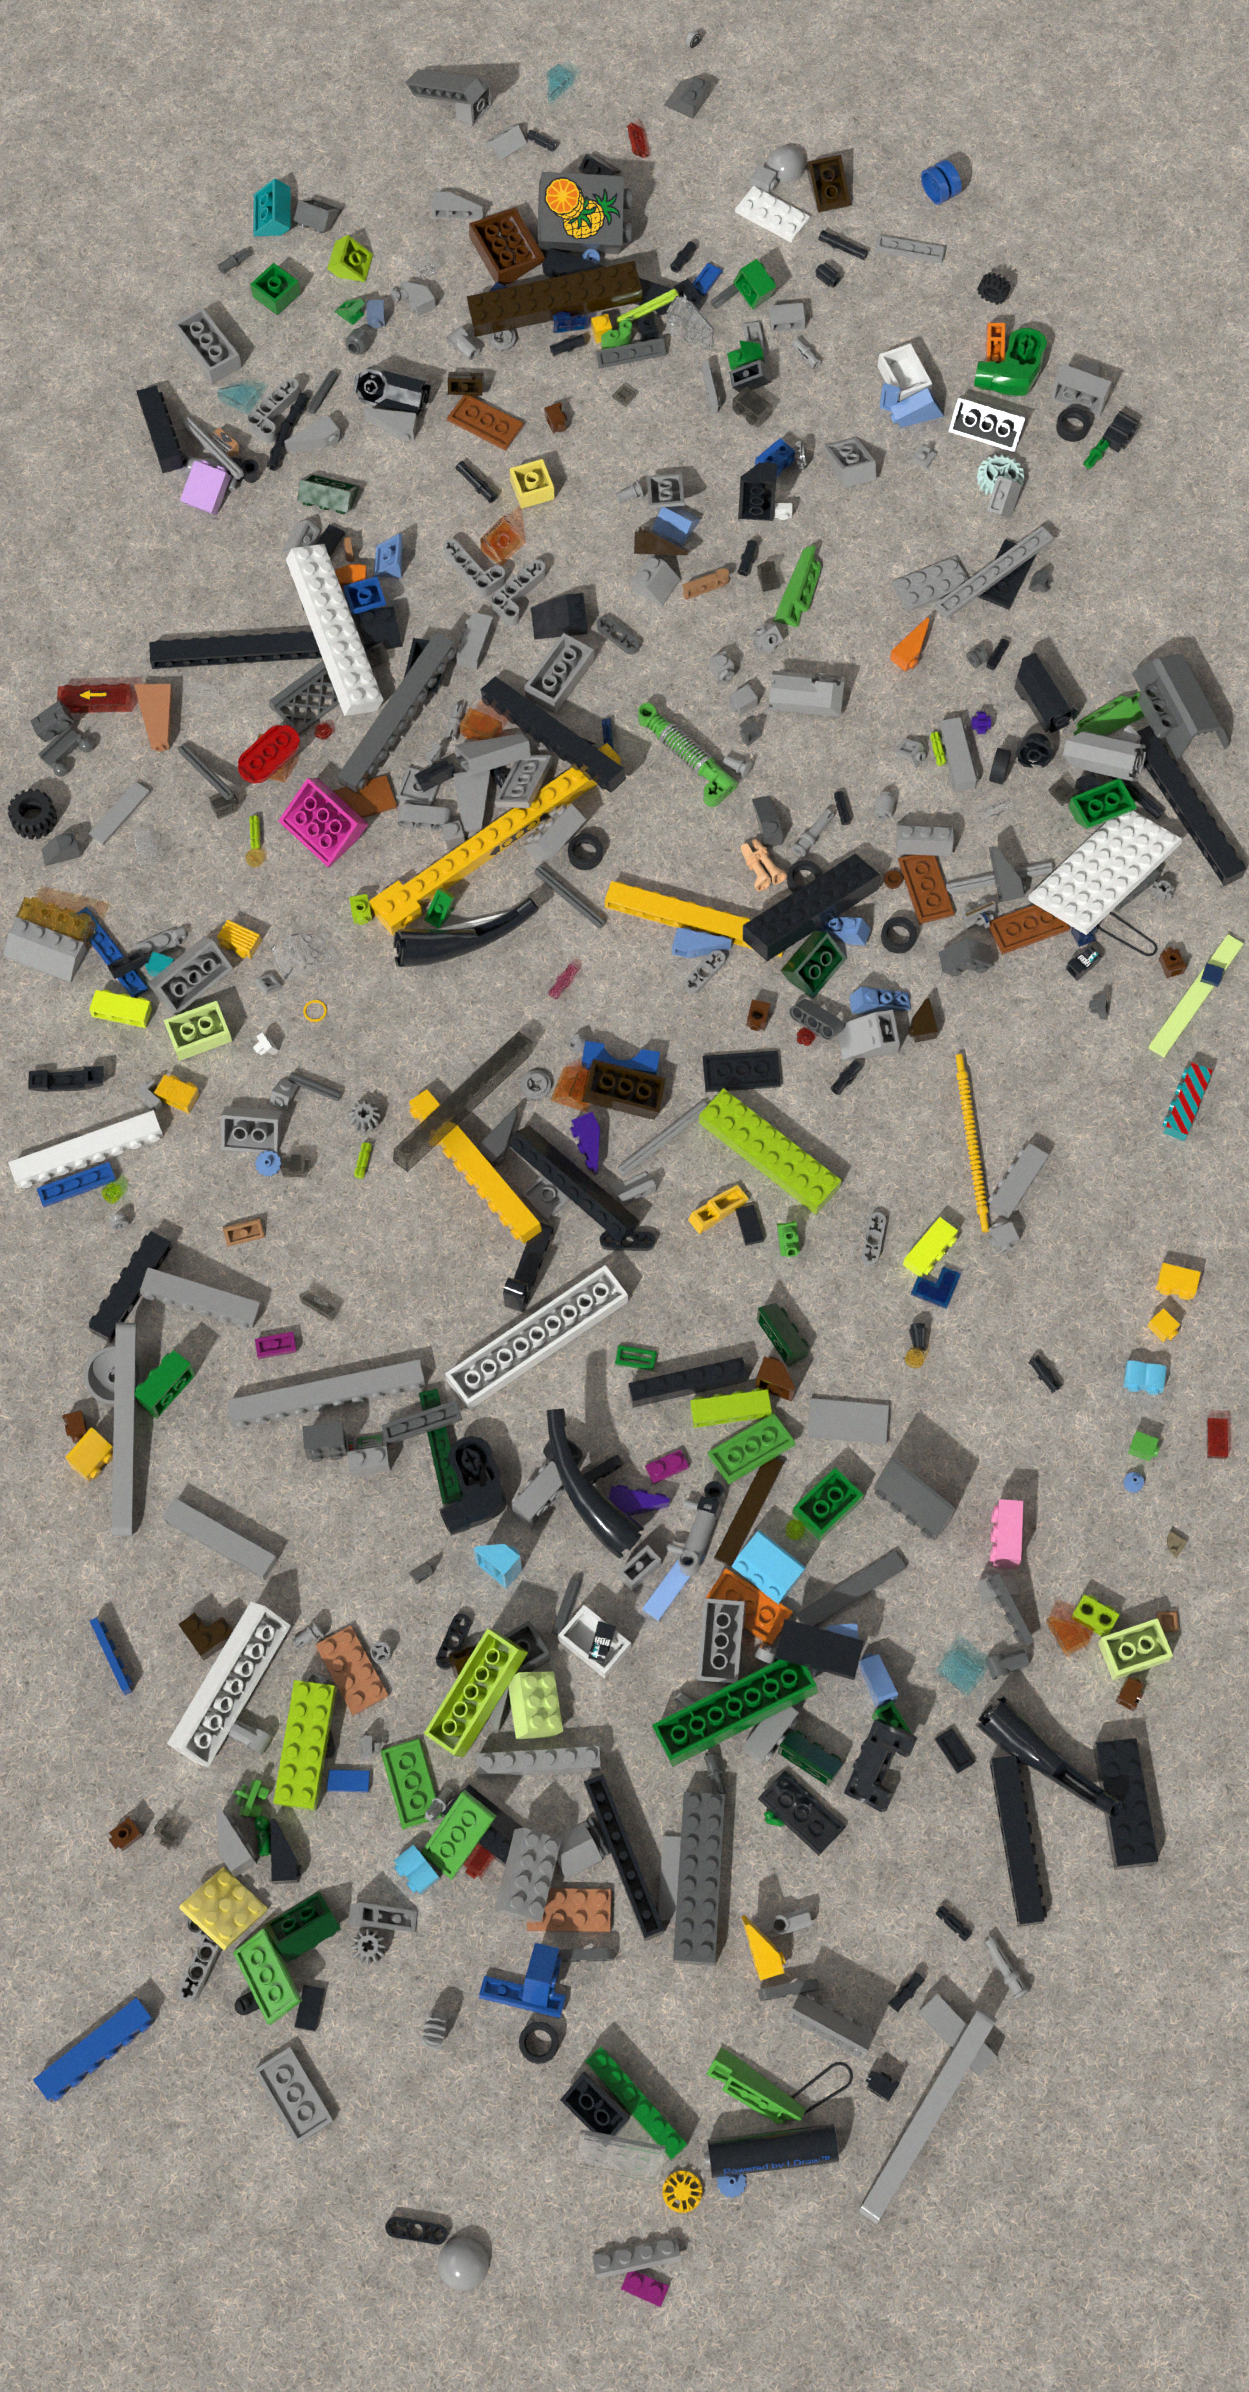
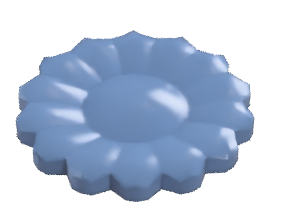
[255,1151,282,1176]
[717,2174,746,2198]

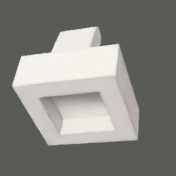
[253,1032,279,1055]

